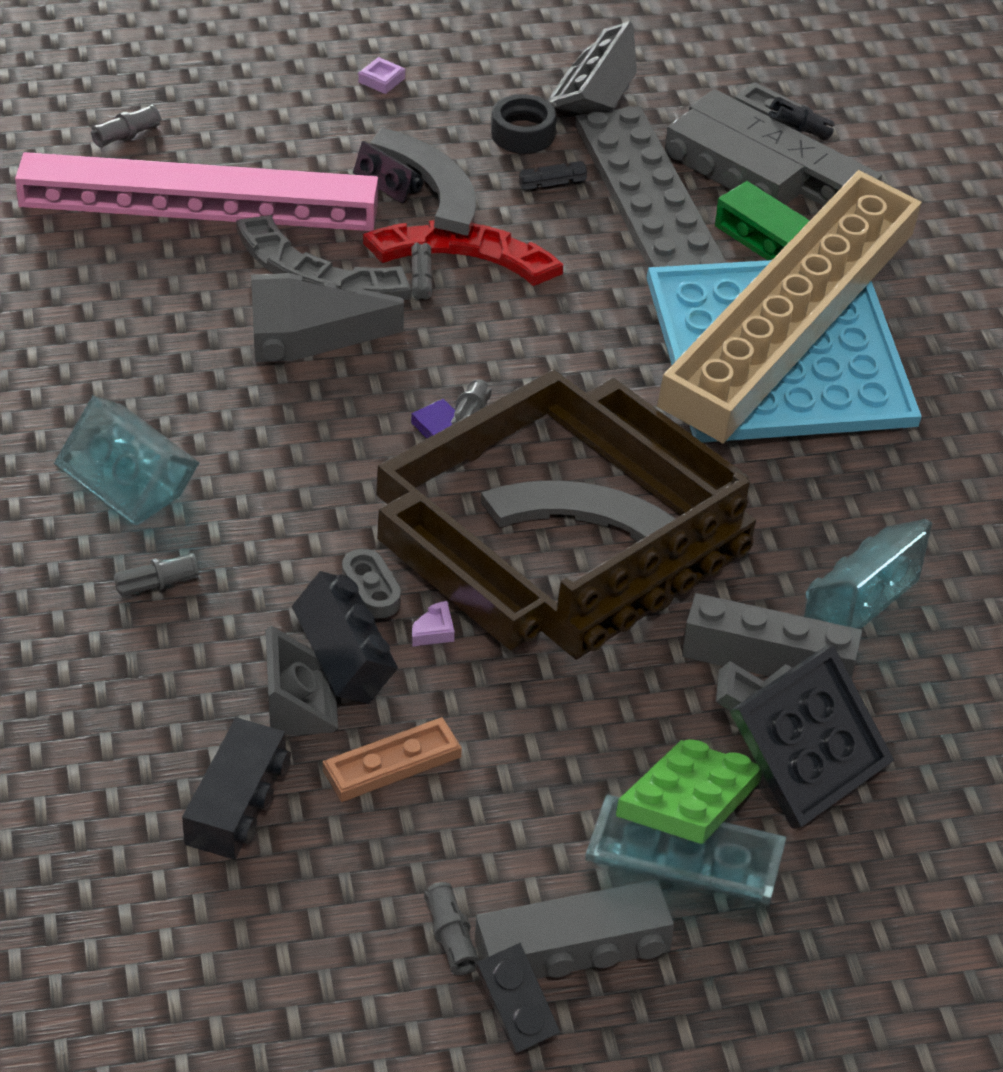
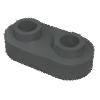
[342,549,401,618]

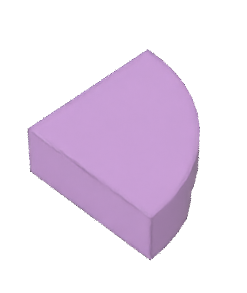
[412,601,454,646]

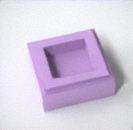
[358,57,405,94]

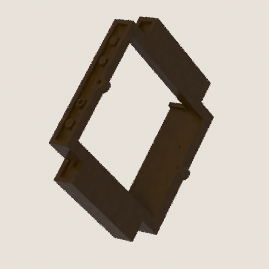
[376,369,756,660]

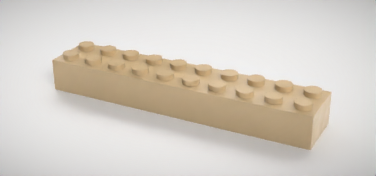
[657,170,922,444]

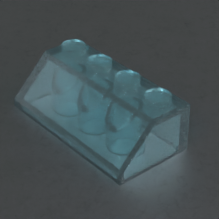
[585,795,786,908]

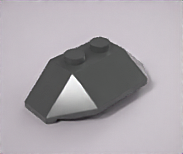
[547,21,637,115]

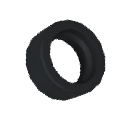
[491,94,557,154]

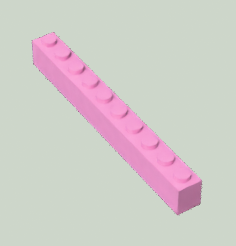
[15,152,378,231]

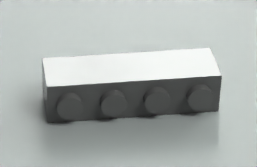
[665,109,804,205]
[682,593,862,679]
[475,879,674,979]

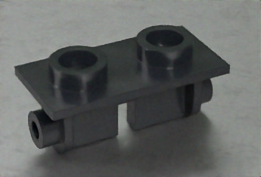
[353,141,424,203]

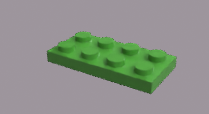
[616,740,762,844]

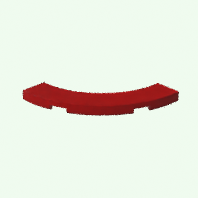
[363,220,564,286]

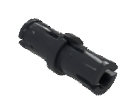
[769,97,835,141]

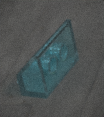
[54,395,200,525]
[804,519,932,629]

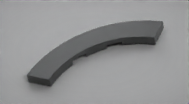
[370,128,476,236]
[236,215,411,300]
[481,480,676,542]

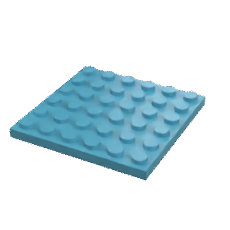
[647,260,922,442]

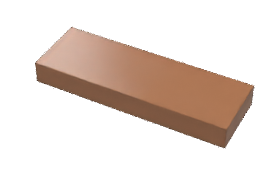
[322,717,462,802]

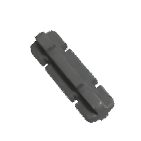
[412,243,432,300]

